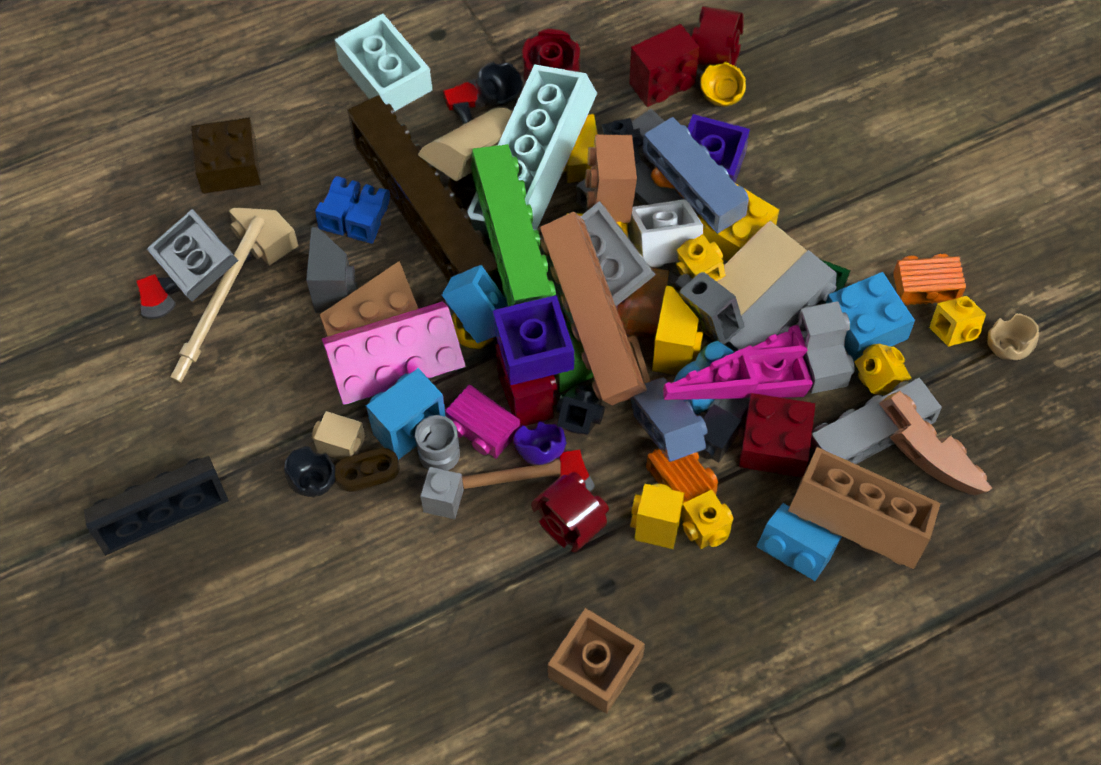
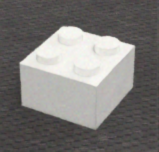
[629,199,703,268]

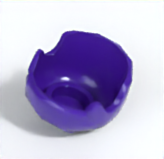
[513,421,567,465]

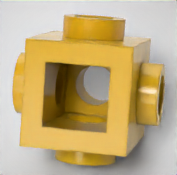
[676,234,726,281]
[929,296,986,347]
[854,344,912,396]
[681,489,733,549]

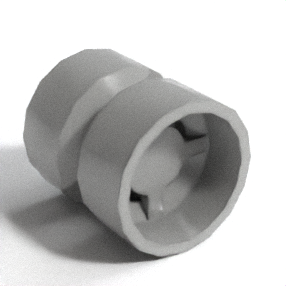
[415,415,460,471]

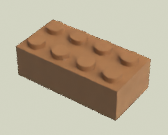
[788,447,941,569]

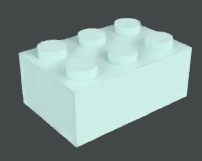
[335,14,432,111]

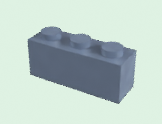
[630,377,707,462]

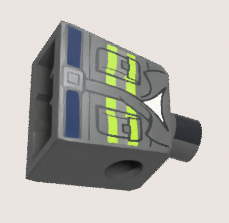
[675,272,745,344]

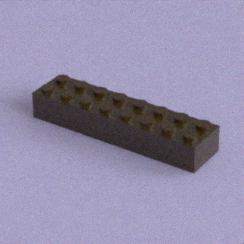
[347,95,502,293]

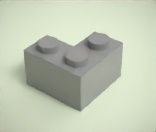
[797,301,855,394]

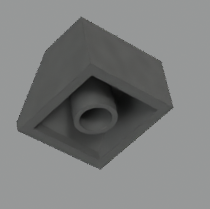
[306,227,358,313]

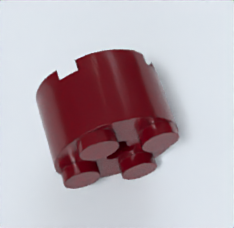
[692,6,744,66]
[522,29,580,83]
[531,472,609,552]

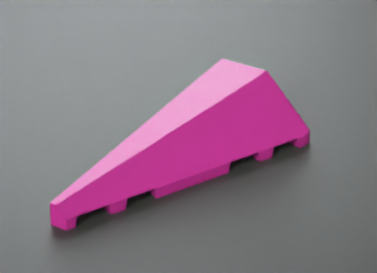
[663,325,813,400]

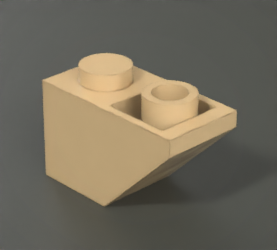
[229,208,298,266]

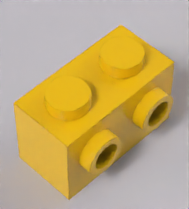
[630,484,684,549]

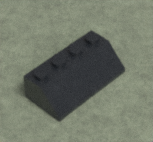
[84,455,229,556]

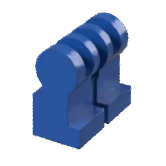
[315,176,390,244]

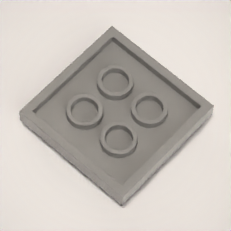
[539,201,656,323]

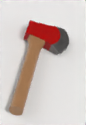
[462,449,595,492]

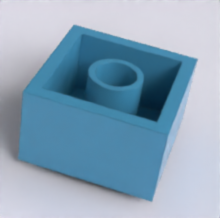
[826,272,915,362]
[366,368,446,460]

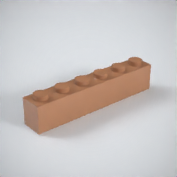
[540,211,647,405]

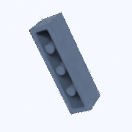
[643,117,749,234]

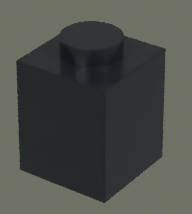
[698,404,742,463]

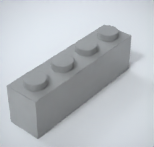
[724,250,837,352]
[810,377,942,464]

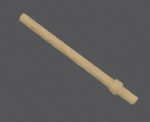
[170,216,265,383]

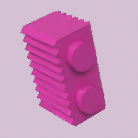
[445,385,520,459]

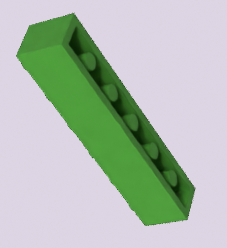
[470,144,556,307]

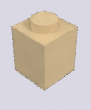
[312,411,365,460]

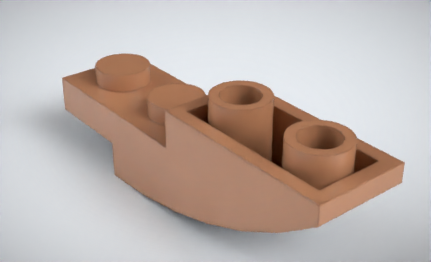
[879,390,992,495]

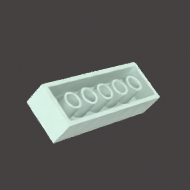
[467,65,597,237]

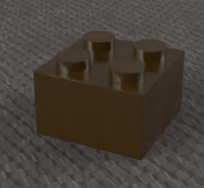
[191,117,261,194]

